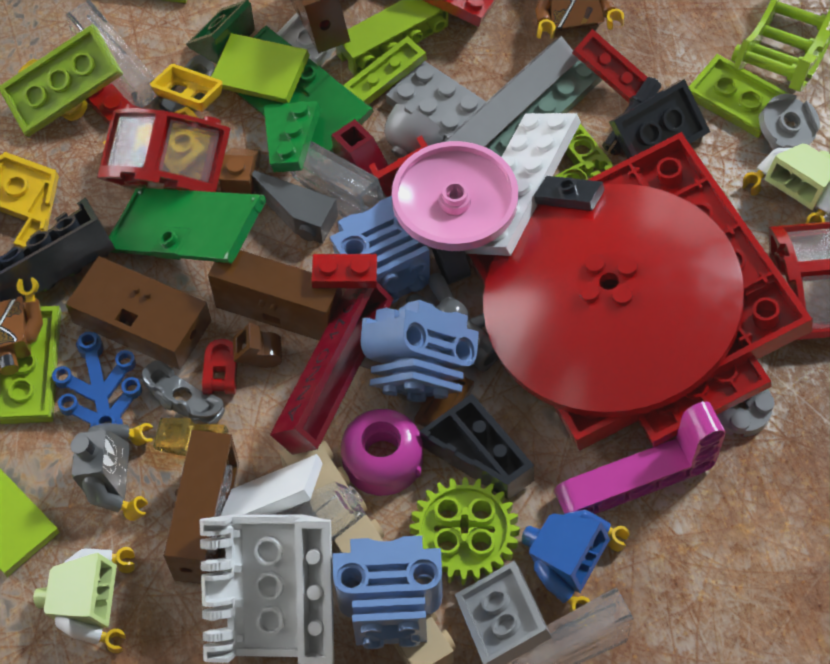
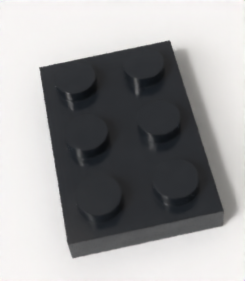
[609,79,710,159]

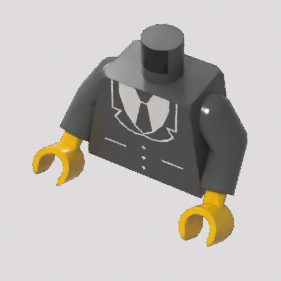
[70,423,153,521]

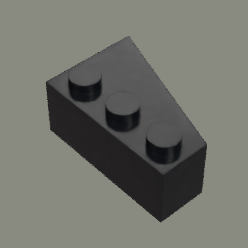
[419,394,534,500]

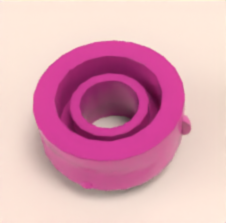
[341,409,423,496]

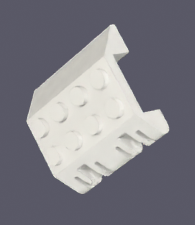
[200,514,334,664]

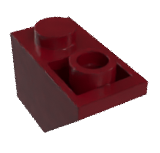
[331,119,388,193]

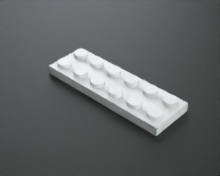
[464,113,581,256]

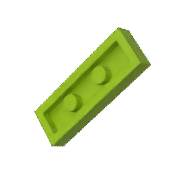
[343,36,427,105]

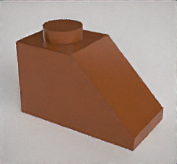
[219,148,261,194]

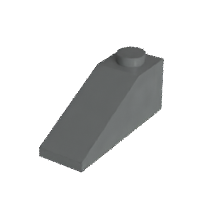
[252,170,338,244]

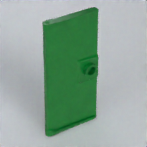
[235,25,374,164]
[109,187,266,263]

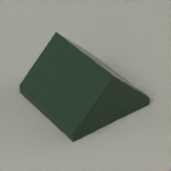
[186,0,255,64]

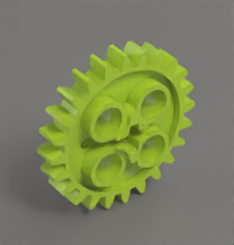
[409,477,520,585]

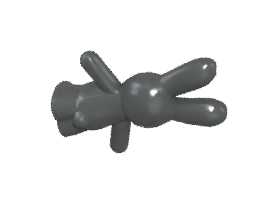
[406,273,498,372]

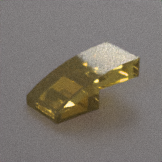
[153,418,229,456]

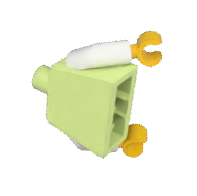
[743,143,830,224]
[33,547,135,653]

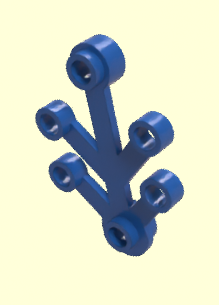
[52,332,142,427]

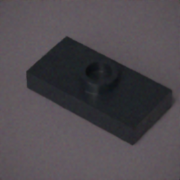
[534,176,605,211]

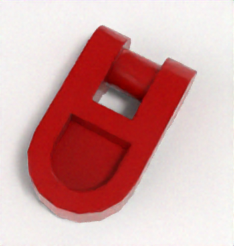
[202,339,238,395]

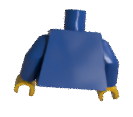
[522,510,630,620]

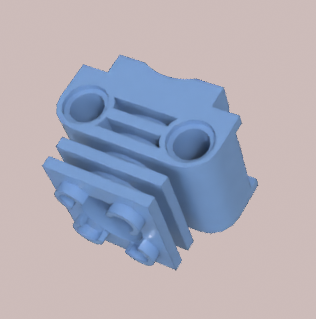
[330,196,430,304]
[361,300,479,402]
[332,536,443,649]

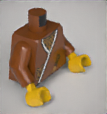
[535,0,624,39]
[0,278,43,375]

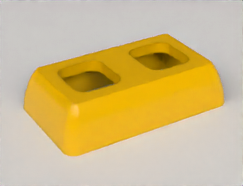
[150,64,223,112]

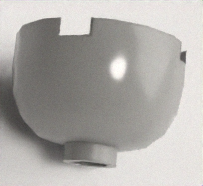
[384,104,445,158]

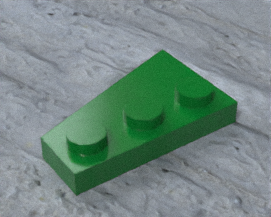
[264,101,321,173]

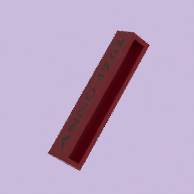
[270,282,394,455]

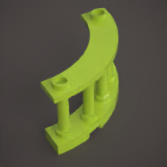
[731,0,830,92]

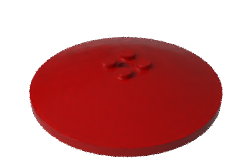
[483,184,744,418]

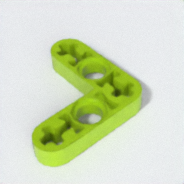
[555,123,612,180]

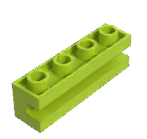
[336,0,448,76]

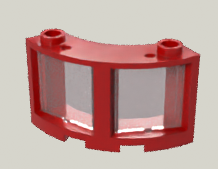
[97,104,231,192]
[769,222,830,340]

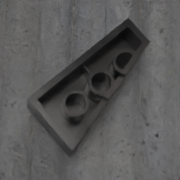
[0,197,116,302]

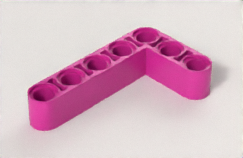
[554,402,726,514]

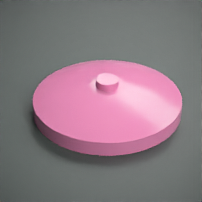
[392,141,518,251]

